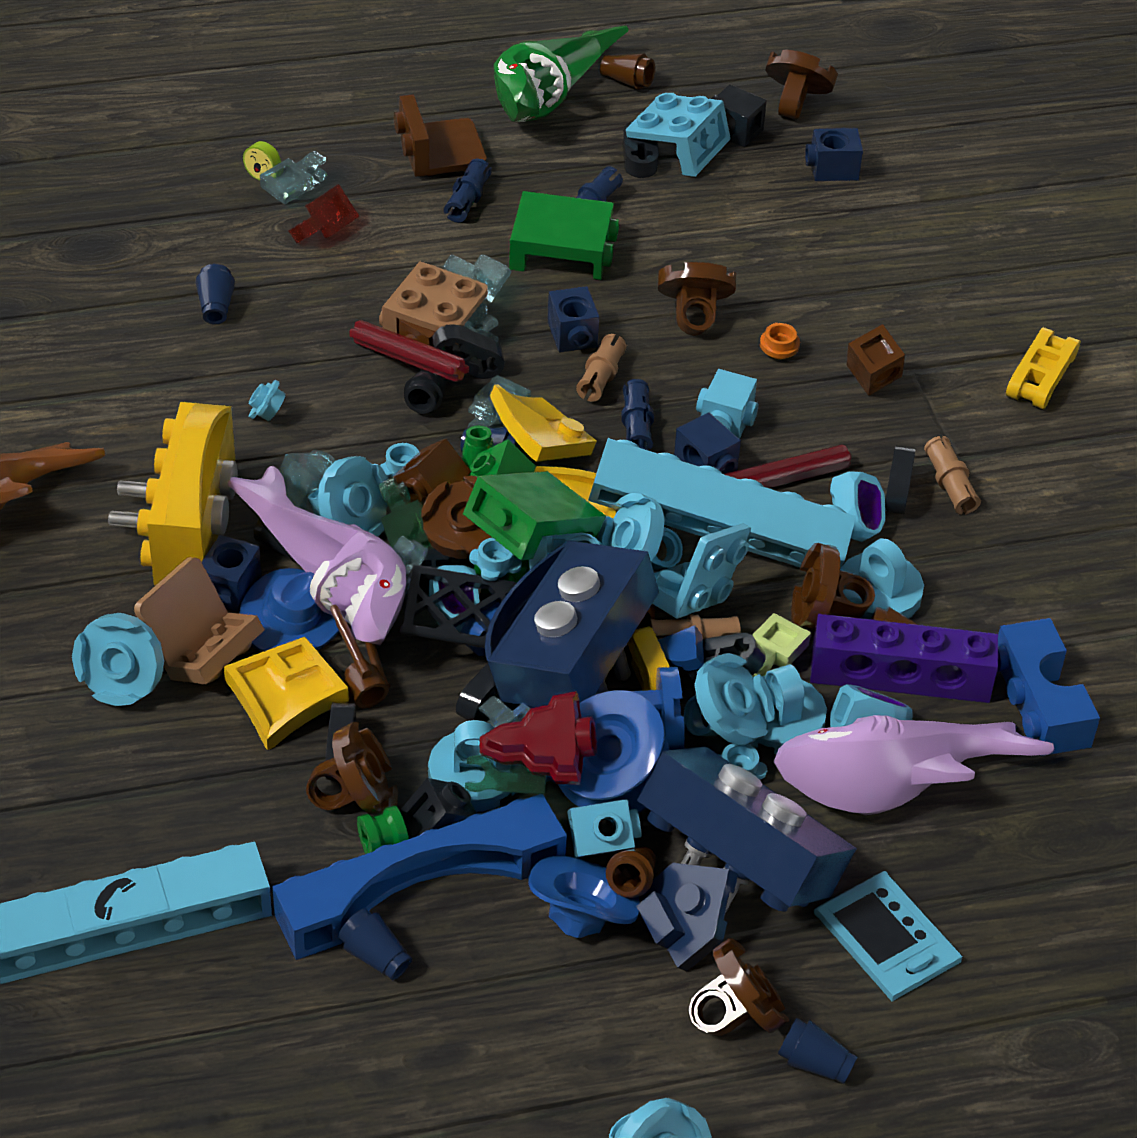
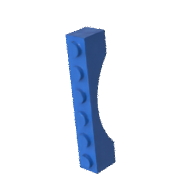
[272,794,567,960]

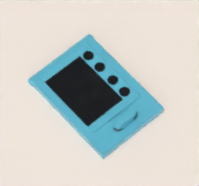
[814,871,962,1001]

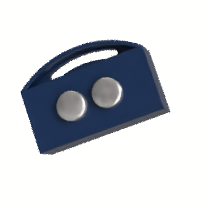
[485,541,659,709]
[637,747,857,913]

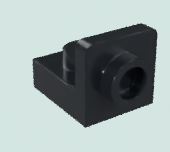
[400,778,477,839]

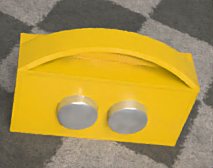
[108,402,238,585]

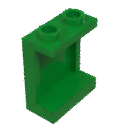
[509,191,619,280]
[463,471,606,560]

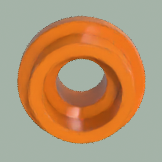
[760,323,800,359]

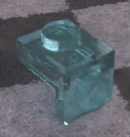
[442,254,511,303]
[279,450,335,510]

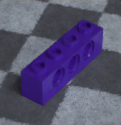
[810,614,998,703]

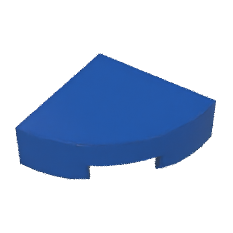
[658,625,704,671]

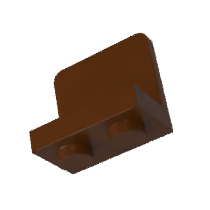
[394,94,487,177]

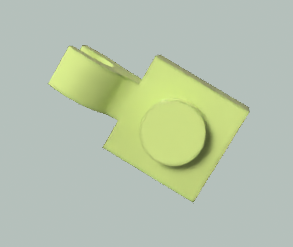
[752,613,811,677]

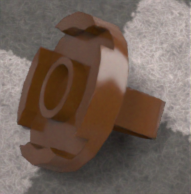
[765,49,838,120]
[658,262,736,336]
[422,475,492,559]
[791,543,875,631]
[306,721,398,816]
[689,938,789,1036]

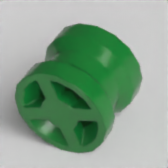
[357,805,409,854]

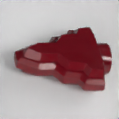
[480,691,597,785]

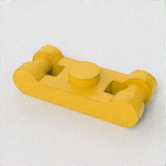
[1006,327,1081,410]

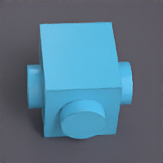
[696,369,758,439]
[567,799,641,858]

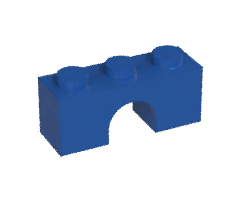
[997,618,1100,756]

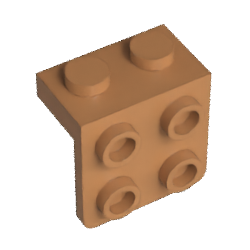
[379,261,488,334]
[134,557,265,684]

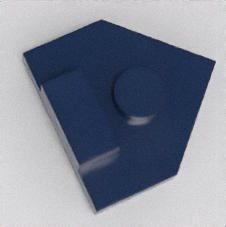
[636,863,738,972]

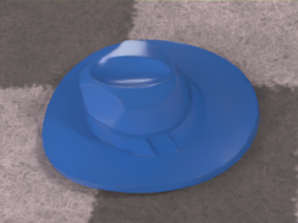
[239,568,340,652]
[564,690,665,800]
[528,856,640,938]

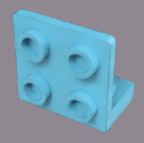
[626,93,731,177]
[652,523,751,619]

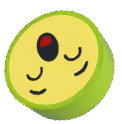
[243,141,281,181]

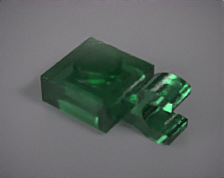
[379,477,431,554]
[465,754,549,794]

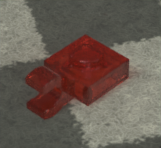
[289,184,359,243]

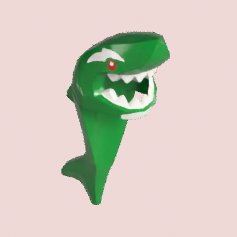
[494,25,629,122]

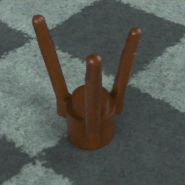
[330,605,391,708]

